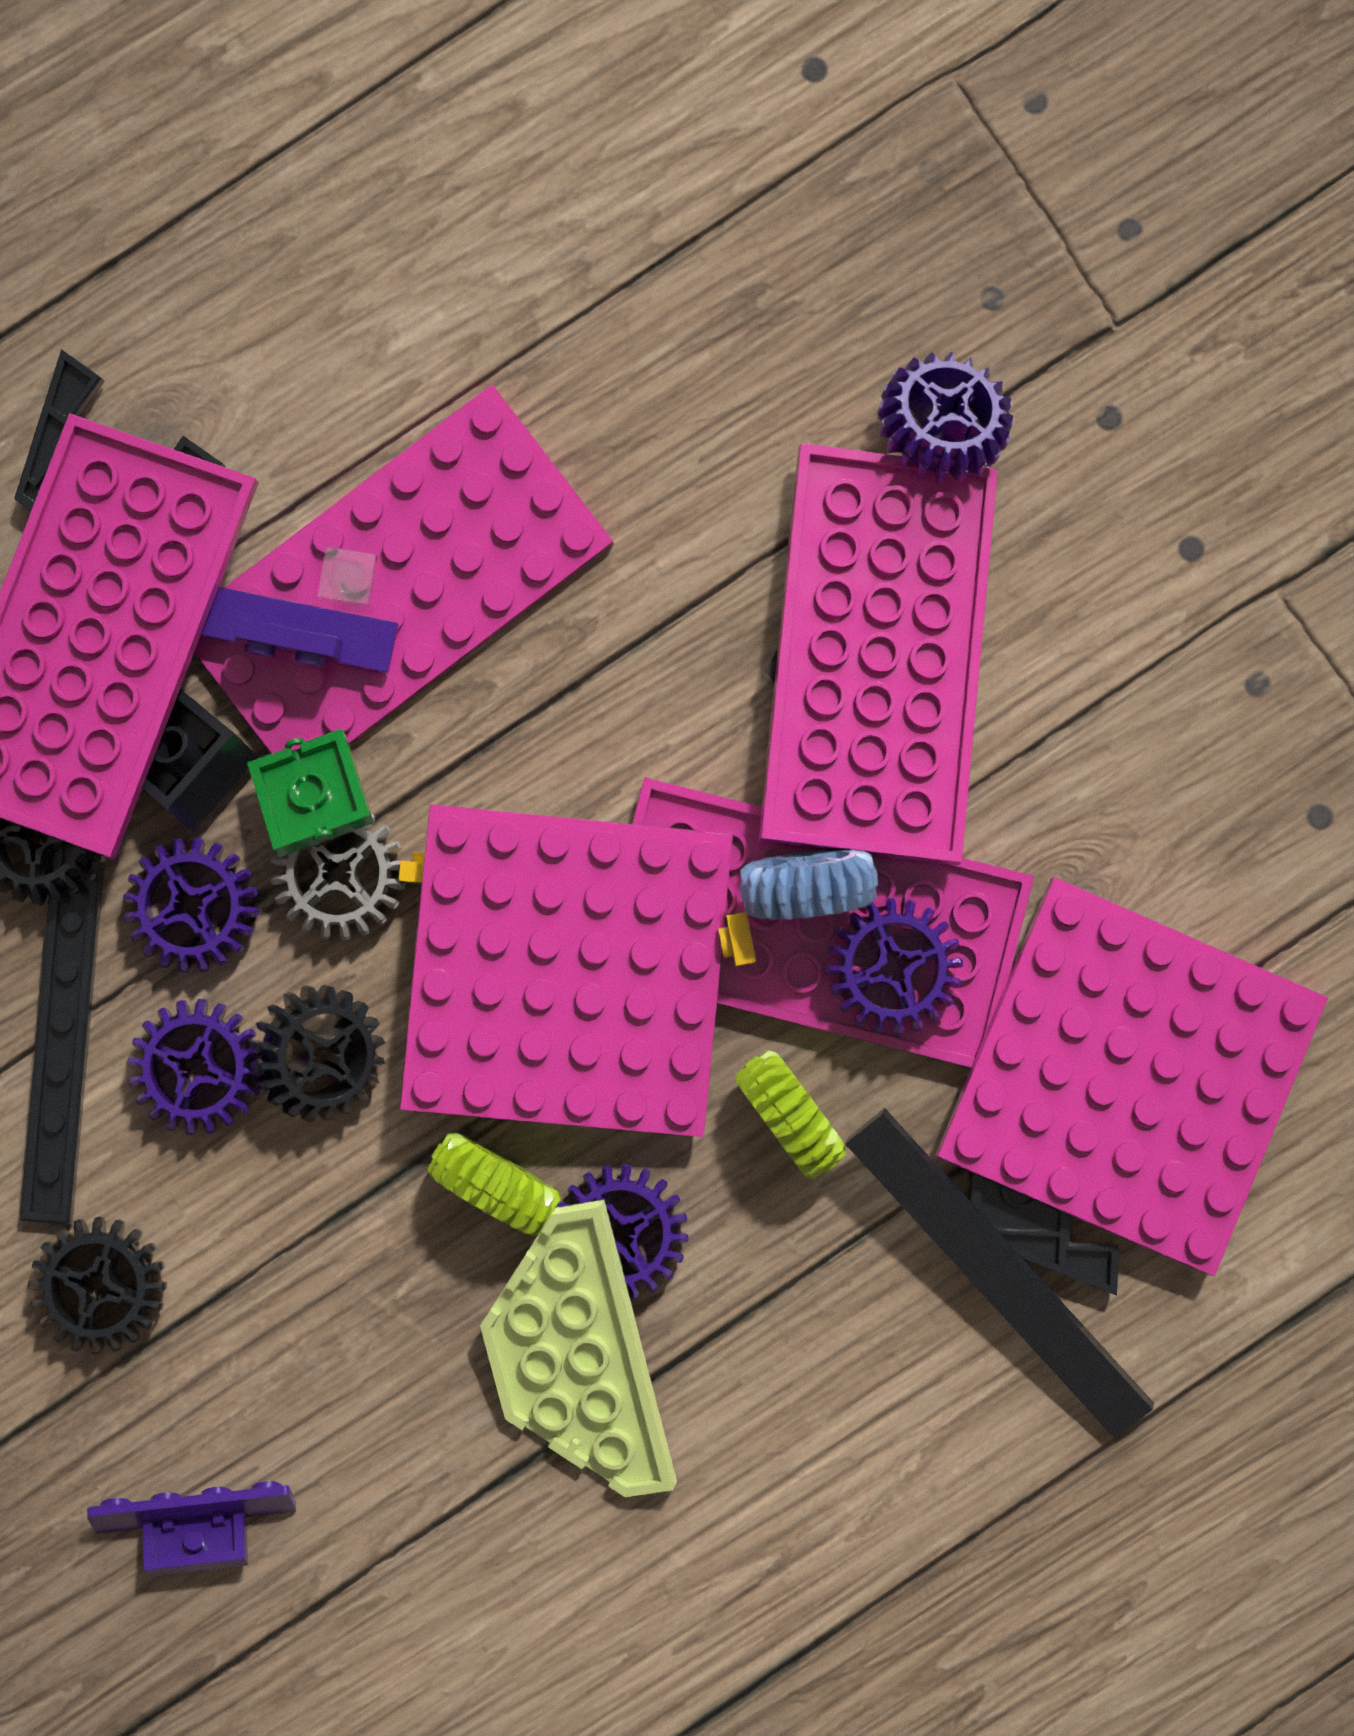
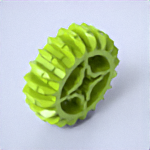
[736,1050,846,1180]
[427,1133,561,1236]

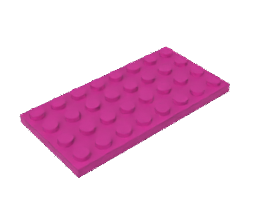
[194,384,614,753]
[0,413,259,860]
[759,443,998,865]
[632,777,1034,1068]

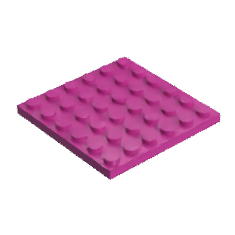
[400,804,733,1137]
[935,877,1328,1277]

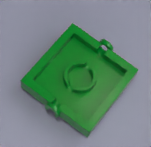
[247,728,374,857]

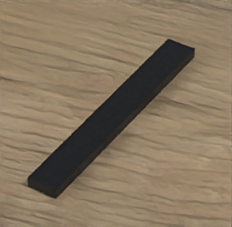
[20,848,105,1225]
[845,1108,1154,1439]

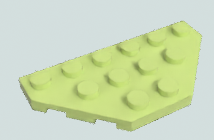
[480,1200,677,1497]

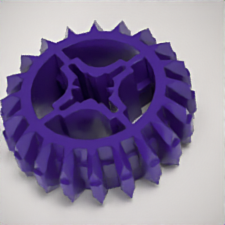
[877,352,1013,484]
[123,837,260,973]
[825,898,963,1035]
[127,999,264,1135]
[557,1164,688,1300]

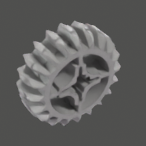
[270,814,406,941]

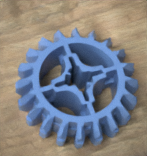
[739,849,878,920]

